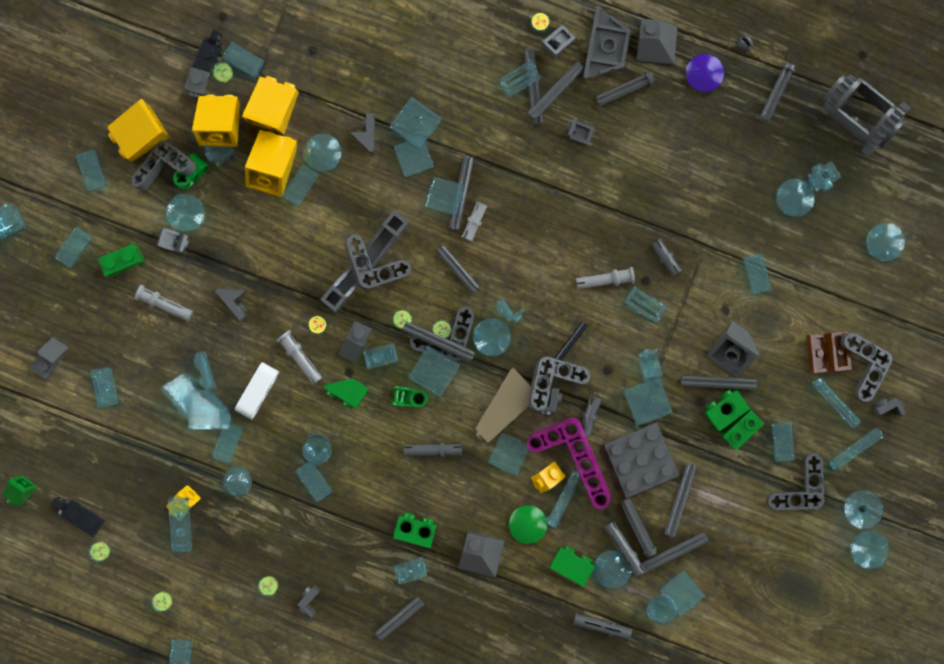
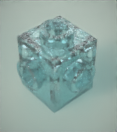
[808,161,841,192]

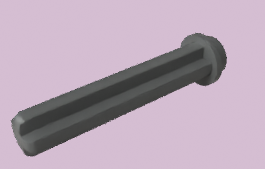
[760,62,796,121]
[596,72,655,106]
[620,498,657,558]

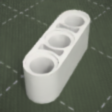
[235,362,279,420]

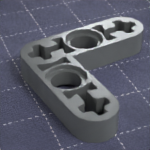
[131,140,196,191]
[344,235,411,290]
[410,307,474,361]
[841,333,892,402]
[528,357,590,412]
[767,453,824,510]

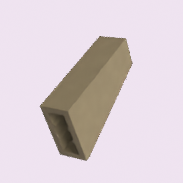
[475,368,537,443]

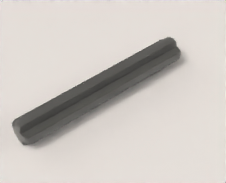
[524,49,543,125]
[527,62,584,120]
[449,156,474,231]
[403,322,475,361]
[680,376,757,390]
[665,463,696,537]
[641,533,708,575]

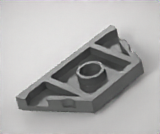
[583,6,631,79]

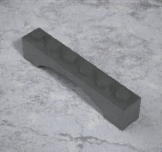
[320,210,410,313]

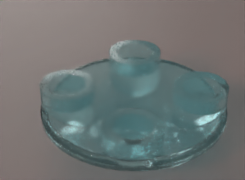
[303,134,341,172]
[776,179,815,217]
[166,194,205,232]
[867,223,905,261]
[473,318,511,356]
[851,530,889,569]
[593,550,632,589]

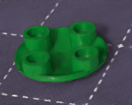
[509,505,547,544]

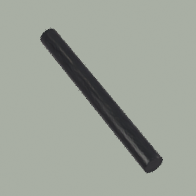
[537,321,588,387]

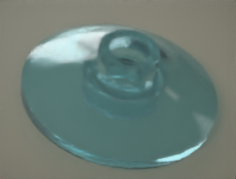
[844,490,883,529]

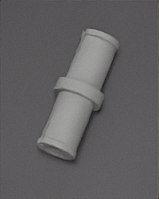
[461,201,488,241]

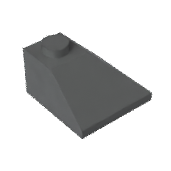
[636,19,677,65]
[706,321,759,378]
[458,531,505,577]

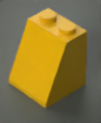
[242,76,299,135]
[192,94,240,147]
[107,99,170,162]
[245,130,297,198]

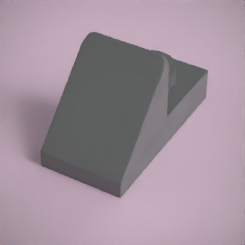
[541,25,576,60]
[351,113,375,154]
[215,289,248,321]
[338,321,372,364]
[30,337,69,380]

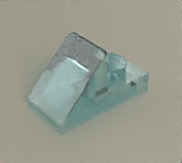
[363,343,398,369]

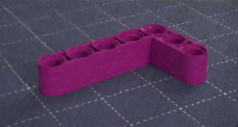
[527,417,611,509]

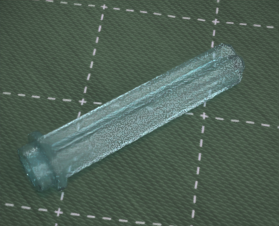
[812,377,861,428]
[828,428,883,472]
[546,470,581,528]

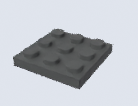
[603,422,679,498]

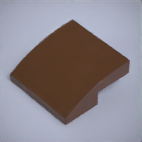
[806,331,852,373]

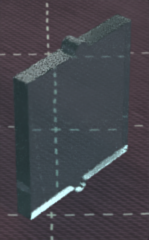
[393,136,434,178]
[425,177,465,216]
[488,432,529,476]
[660,570,705,616]

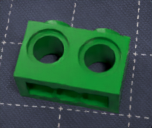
[393,512,437,548]

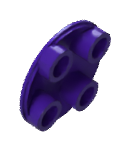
[686,54,724,92]

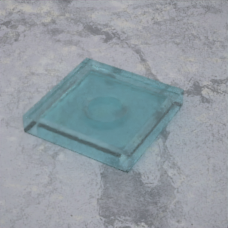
[389,97,442,150]
[408,345,461,398]
[623,377,673,426]

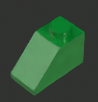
[3,476,38,507]

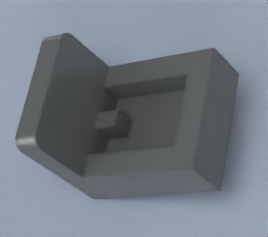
[184,67,210,99]
[565,118,595,146]
[156,227,189,253]
[537,388,562,415]
[871,397,906,416]
[297,585,320,618]

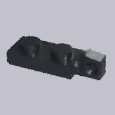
[192,29,222,81]
[52,497,105,537]

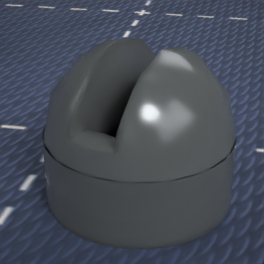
[737,35,753,52]

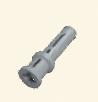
[576,267,635,290]
[134,284,193,322]
[276,330,322,385]

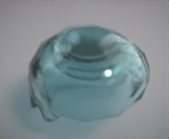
[303,434,332,465]
[223,466,252,497]
[646,595,677,625]

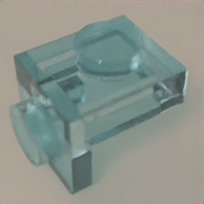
[204,144,236,167]
[495,298,525,323]
[639,349,663,382]
[394,557,427,584]

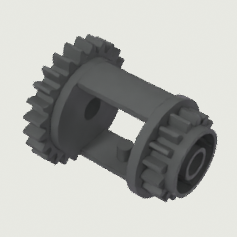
[822,74,911,157]

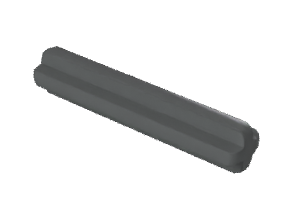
[437,246,479,293]
[375,597,424,640]

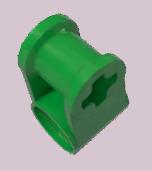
[173,153,209,190]
[391,386,429,408]

